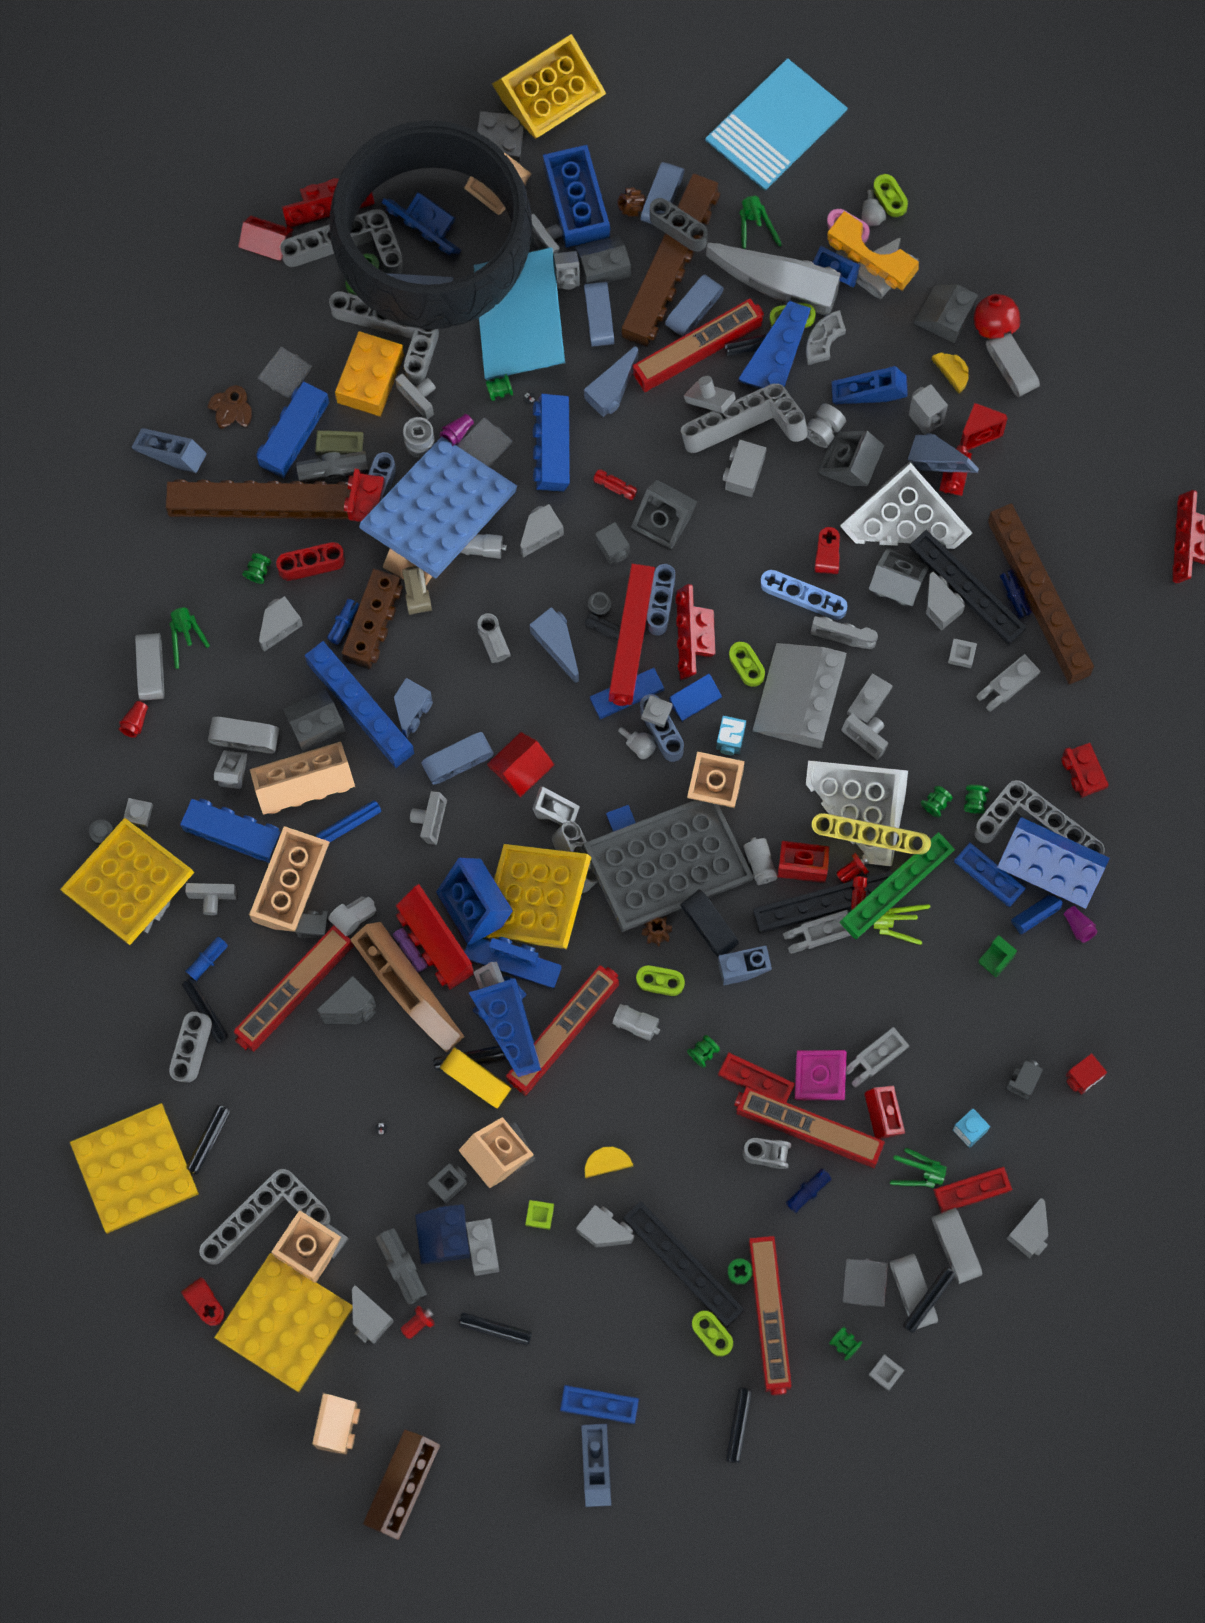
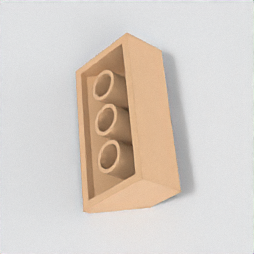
[250,741,355,815]
[249,826,330,931]

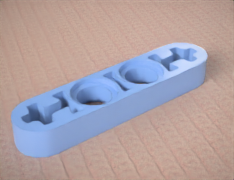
[760,570,847,620]

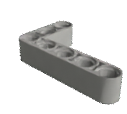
[280,209,404,274]
[329,291,439,384]
[681,383,808,453]
[974,780,1105,855]
[199,1169,331,1265]

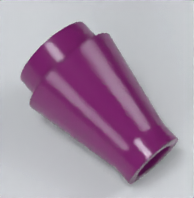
[440,414,474,446]
[1064,906,1098,943]

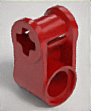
[815,527,840,574]
[181,1277,225,1326]

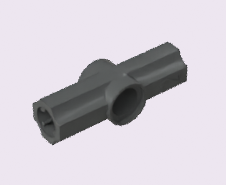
[296,451,369,483]
[375,1228,428,1305]

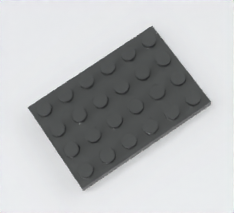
[582,800,754,932]

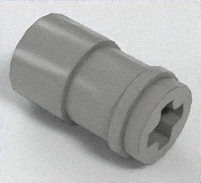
[461,534,507,559]
[743,837,777,885]
[612,1004,660,1041]

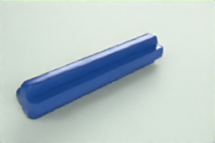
[315,800,381,842]

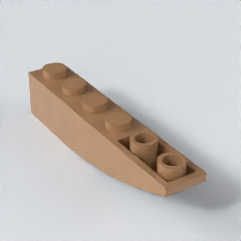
[350,922,464,1052]

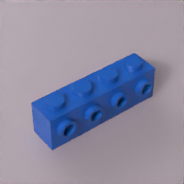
[256,381,330,479]
[533,394,569,492]
[180,799,281,863]

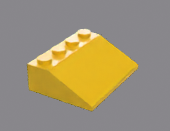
[492,34,606,139]

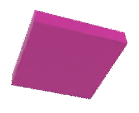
[795,1050,847,1100]

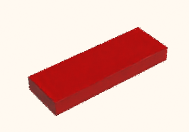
[718,1052,795,1103]
[933,1166,1012,1213]

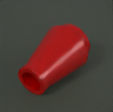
[119,701,148,738]

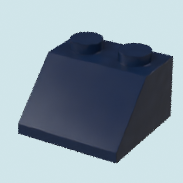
[415,1204,471,1265]

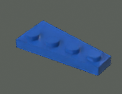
[738,301,811,389]
[469,978,541,1077]

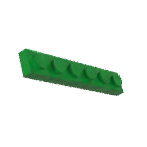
[839,832,955,940]

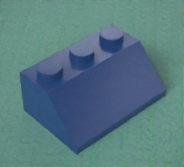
[436,858,513,944]

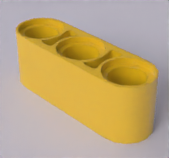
[440,1047,512,1109]

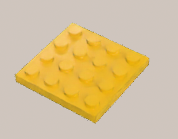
[60,818,194,945]
[484,844,591,949]
[70,1103,199,1234]
[214,1253,353,1392]

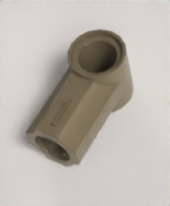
[402,566,432,615]

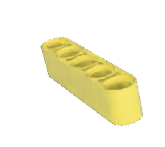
[812,814,931,854]

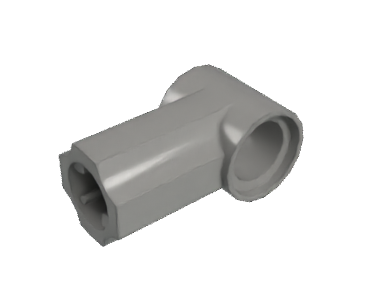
[477,613,511,663]
[328,896,376,936]

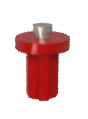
[836,853,869,883]
[401,1306,435,1339]

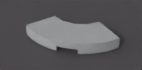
[806,310,846,365]

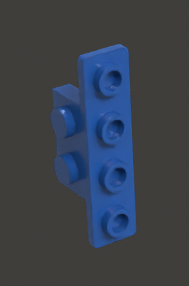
[382,192,461,255]
[465,937,562,988]

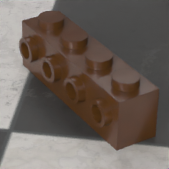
[341,569,404,669]
[363,1430,440,1540]

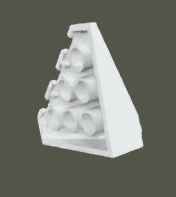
[840,462,972,549]
[806,761,908,866]

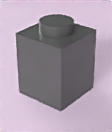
[595,522,630,564]

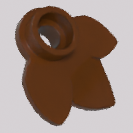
[208,385,252,429]

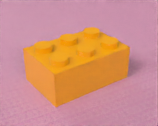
[335,331,404,417]

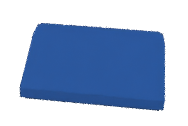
[812,246,860,287]
[669,674,722,721]
[1011,895,1063,934]

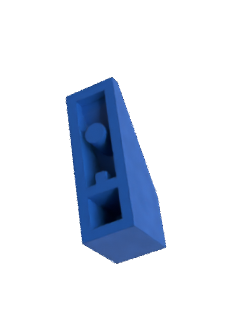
[832,366,908,404]

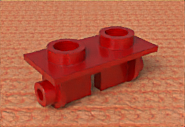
[939,445,972,496]

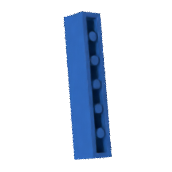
[305,641,414,768]

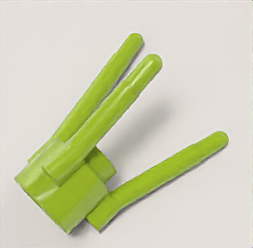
[874,904,930,945]

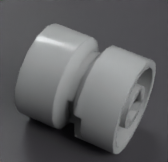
[807,403,846,448]
[403,417,435,457]

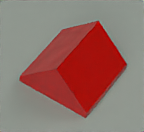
[960,403,1008,451]
[487,732,554,798]
[777,841,830,883]

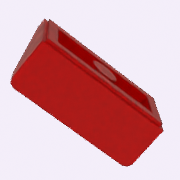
[865,1086,905,1139]

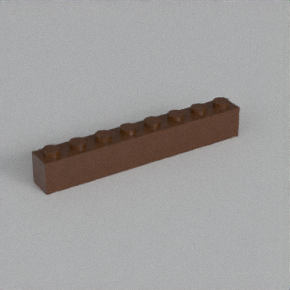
[622,173,721,347]
[166,479,351,519]
[988,503,1094,685]

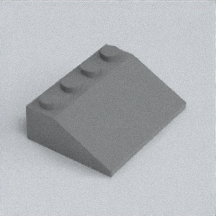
[752,643,847,749]

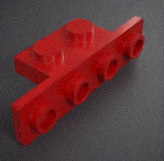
[282,178,374,228]
[1173,490,1205,583]
[675,584,715,680]

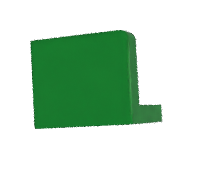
[978,935,1017,977]

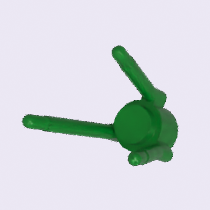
[740,196,782,249]
[169,608,210,669]
[890,1148,947,1188]

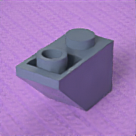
[394,678,433,738]
[718,946,772,986]

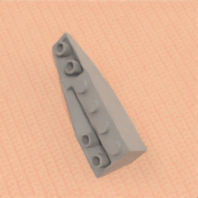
[706,242,841,316]

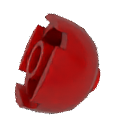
[974,294,1021,338]

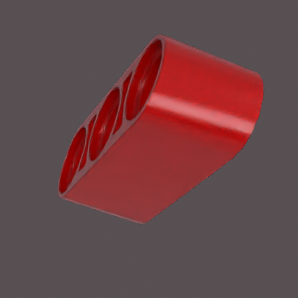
[276,542,345,581]

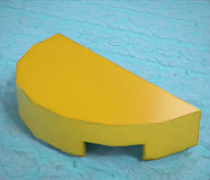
[932,353,969,394]
[585,1147,633,1178]

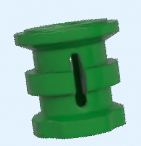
[486,373,514,401]
[242,553,272,584]
[964,785,989,814]
[921,786,953,818]
[687,1035,720,1068]
[728,1259,752,1285]
[829,1327,863,1361]

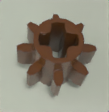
[617,188,646,217]
[642,917,672,947]

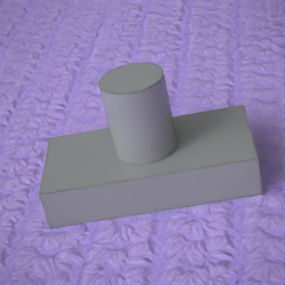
[531,214,562,254]
[395,374,436,420]
[684,376,736,413]
[847,673,893,725]
[841,714,889,760]
[410,791,447,845]
[185,883,237,915]

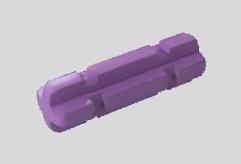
[393,928,428,973]

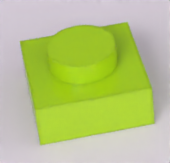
[525,1200,554,1230]

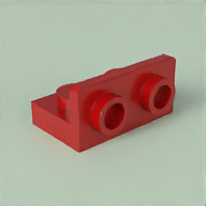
[344,469,384,522]
[1061,743,1109,798]

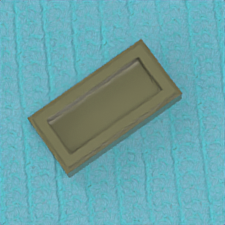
[315,430,364,455]

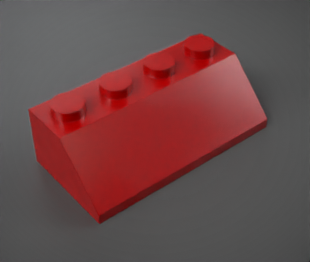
[395,884,474,990]

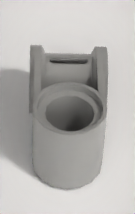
[742,1138,791,1169]

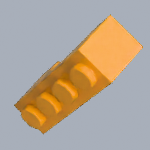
[828,211,919,291]

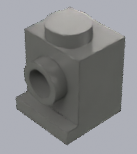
[296,911,329,940]
[1006,1058,1043,1100]
[428,1163,467,1205]

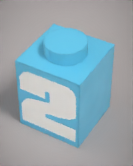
[716,716,746,755]
[953,1109,990,1148]

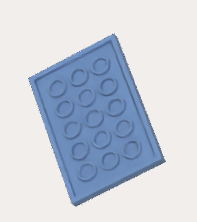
[359,437,517,578]

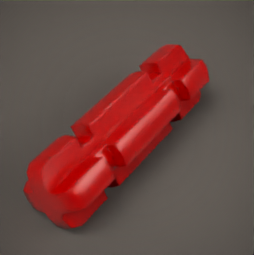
[594,469,637,500]
[851,876,867,910]

